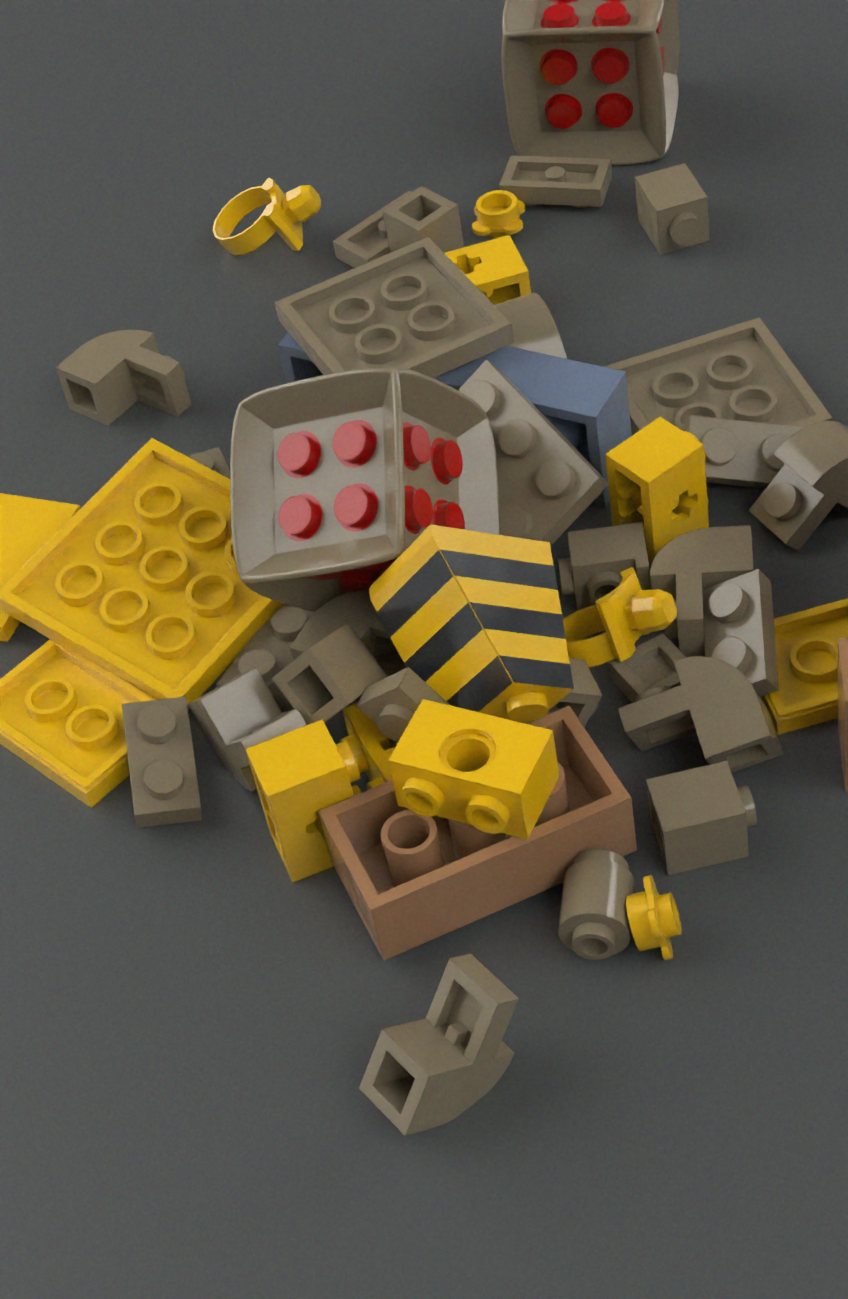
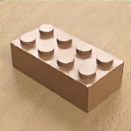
[318,706,637,961]

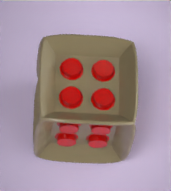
[501,0,680,166]
[230,367,500,612]

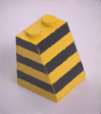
[369,524,574,724]

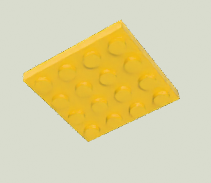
[0,438,284,710]

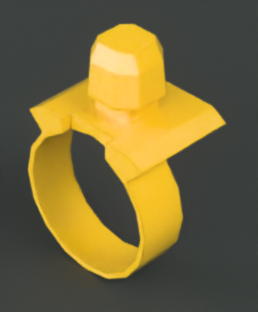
[213,178,321,255]
[563,567,677,667]

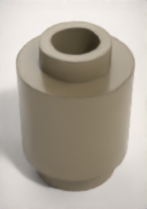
[558,849,635,960]

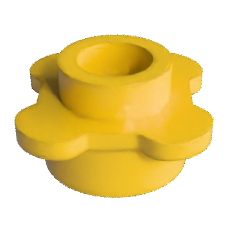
[472,190,525,238]
[626,875,682,960]

